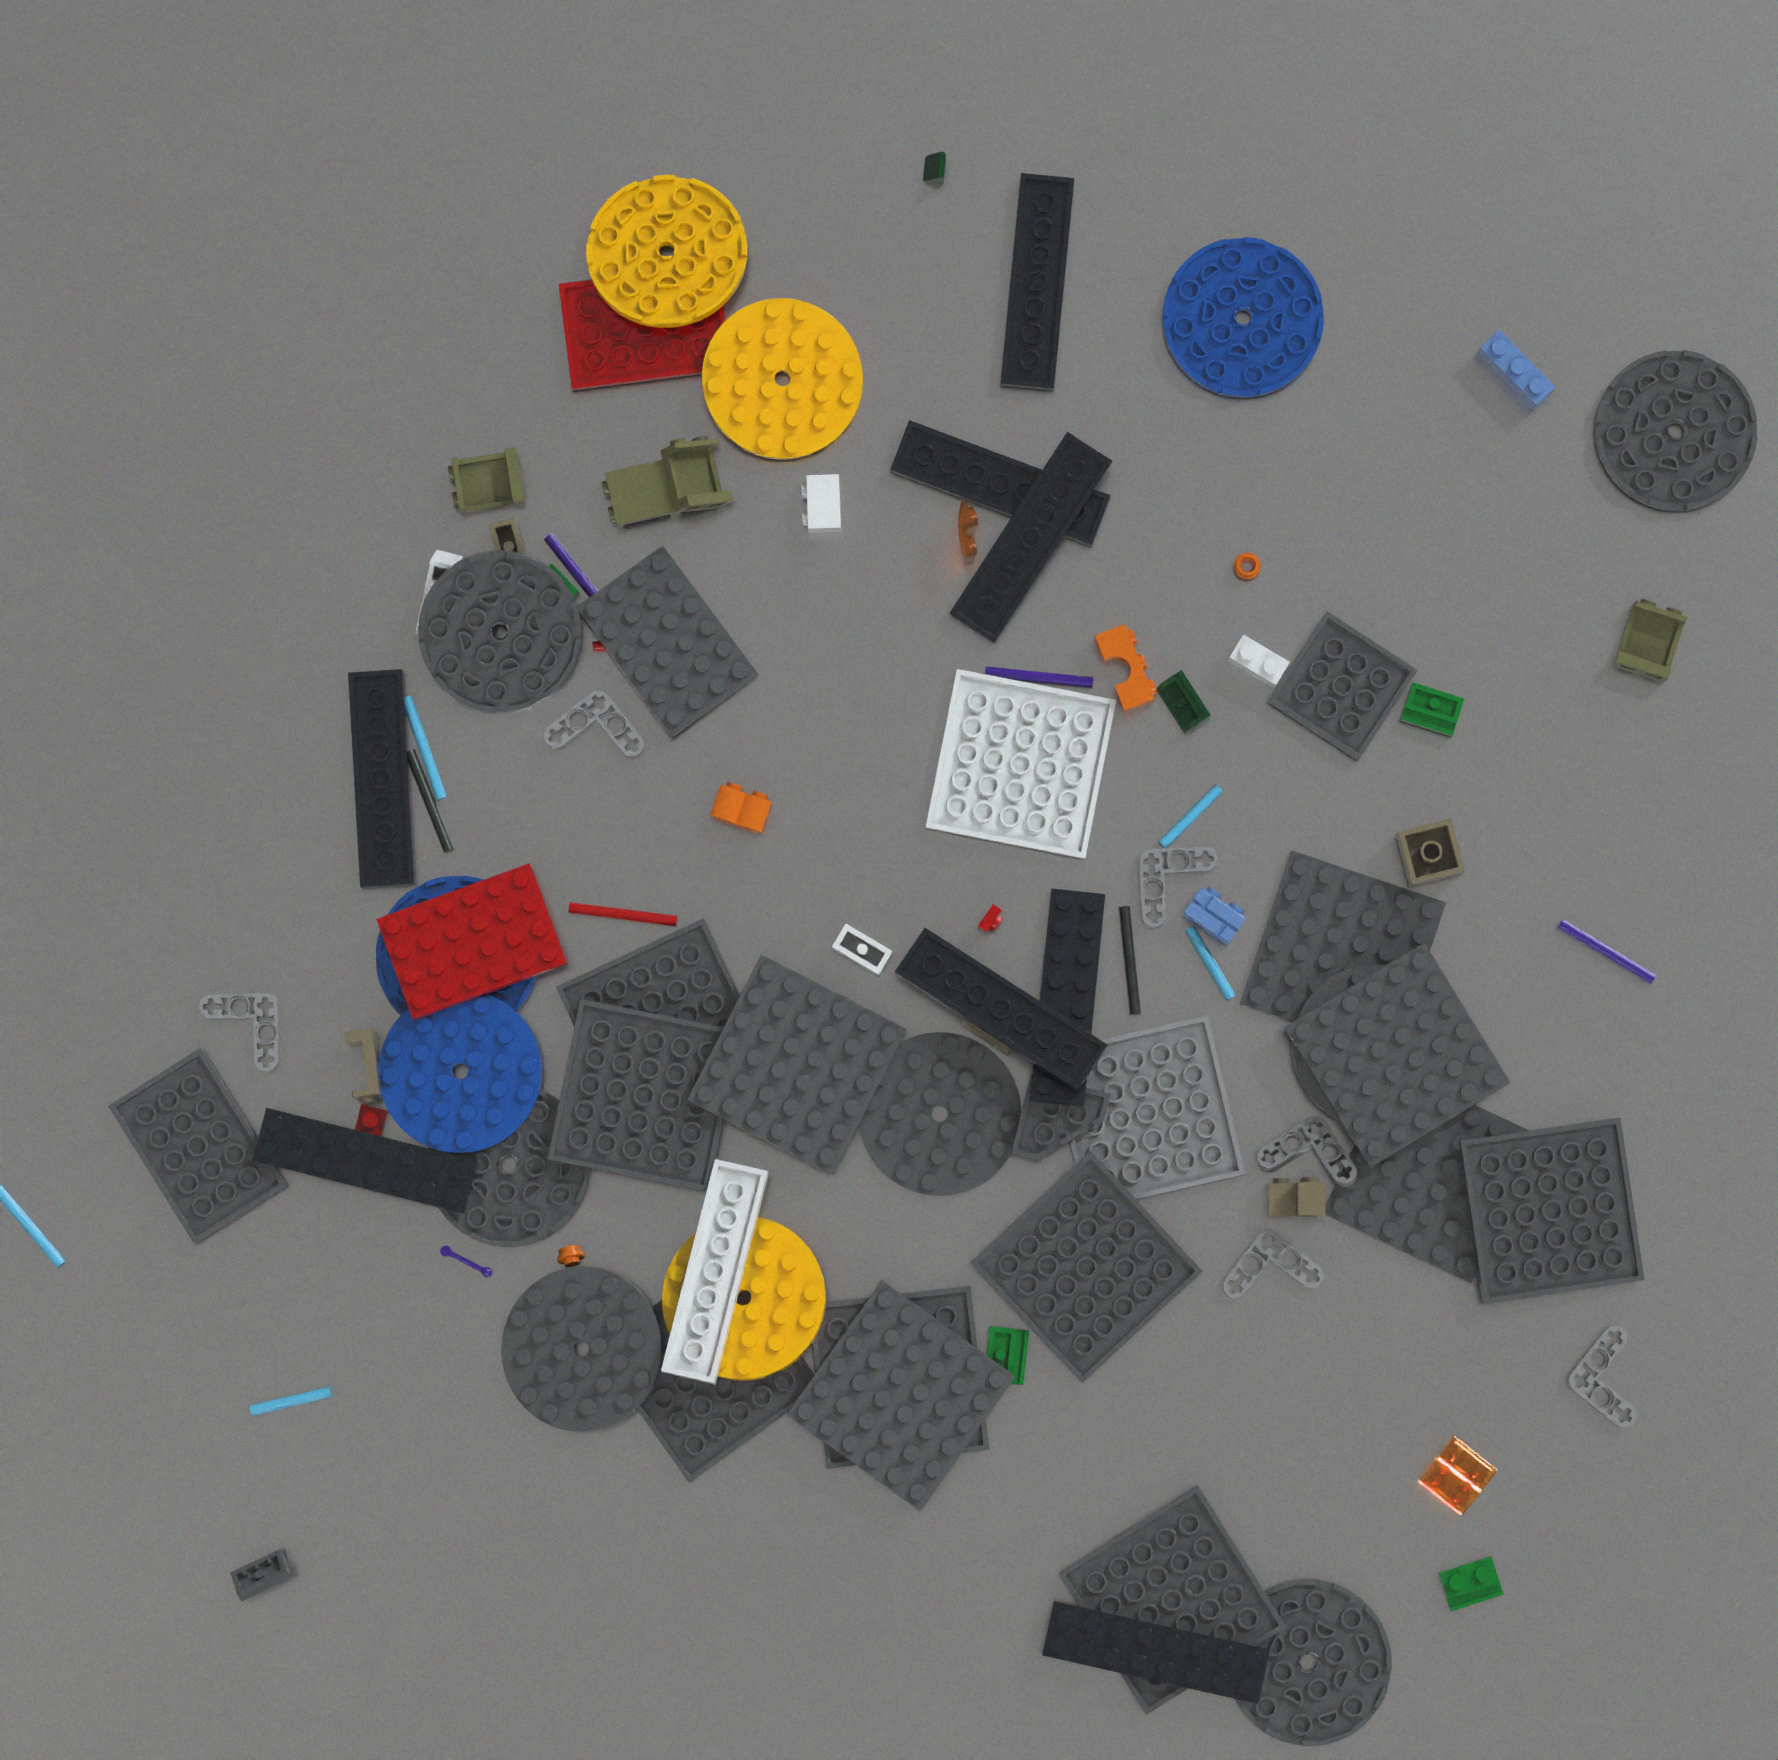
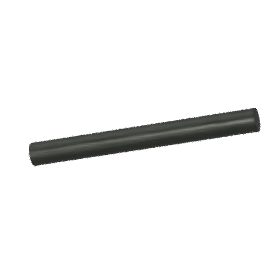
[407,749,454,853]
[1119,906,1141,1015]

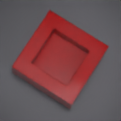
[977,904,1003,934]
[355,1104,388,1137]

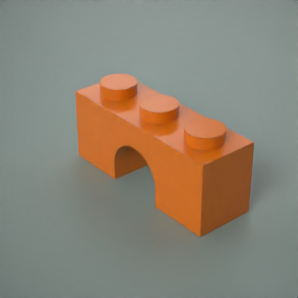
[1094,624,1157,714]

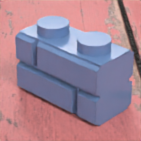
[1182,887,1246,946]

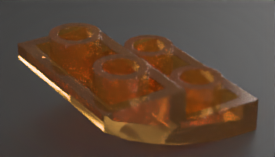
[958,501,978,566]
[1419,1436,1498,1516]

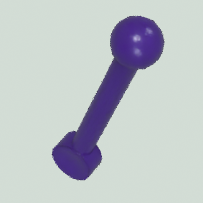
[440,1246,492,1278]

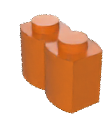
[710,782,772,834]

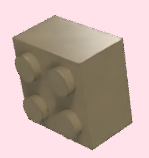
[1396,818,1465,887]

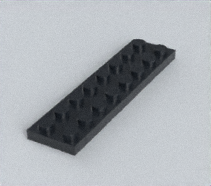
[1000,173,1074,391]
[890,420,1111,547]
[950,431,1113,643]
[348,669,415,888]
[1029,888,1105,1107]
[895,928,1108,1092]
[252,1108,478,1214]
[1042,1601,1270,1704]

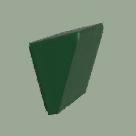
[923,152,946,184]

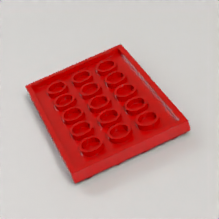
[558,280,726,391]
[376,863,567,1021]

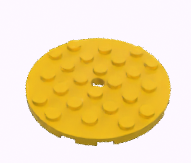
[586,175,748,328]
[701,298,863,460]
[662,1217,826,1381]

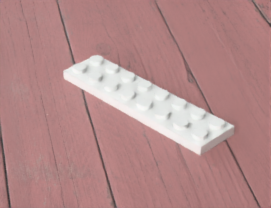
[661,1159,769,1385]

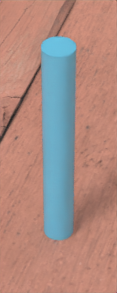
[1158,784,1223,848]
[1185,926,1236,1001]
[249,1387,332,1416]

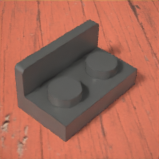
[230,1549,291,1602]

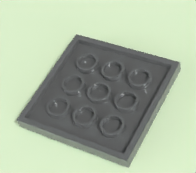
[1267,611,1417,761]

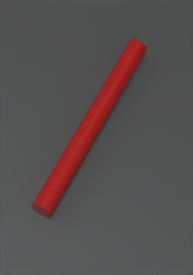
[569,902,677,926]

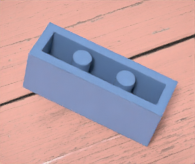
[1477,329,1555,411]

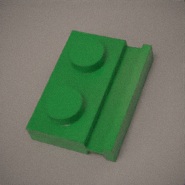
[1400,682,1465,737]
[986,1326,1029,1385]
[1438,1556,1504,1611]

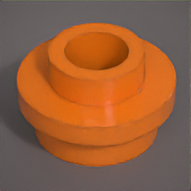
[1234,552,1261,580]
[557,1245,584,1267]

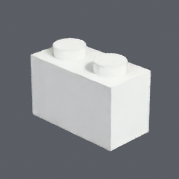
[801,474,841,533]
[1228,634,1290,689]
[832,924,893,977]

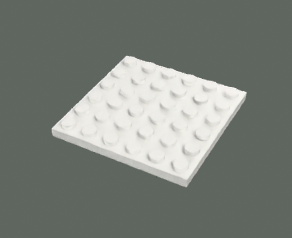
[926,669,1116,859]

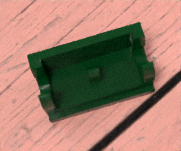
[1156,670,1211,734]

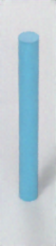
[404,696,446,801]
[0,1185,65,1268]

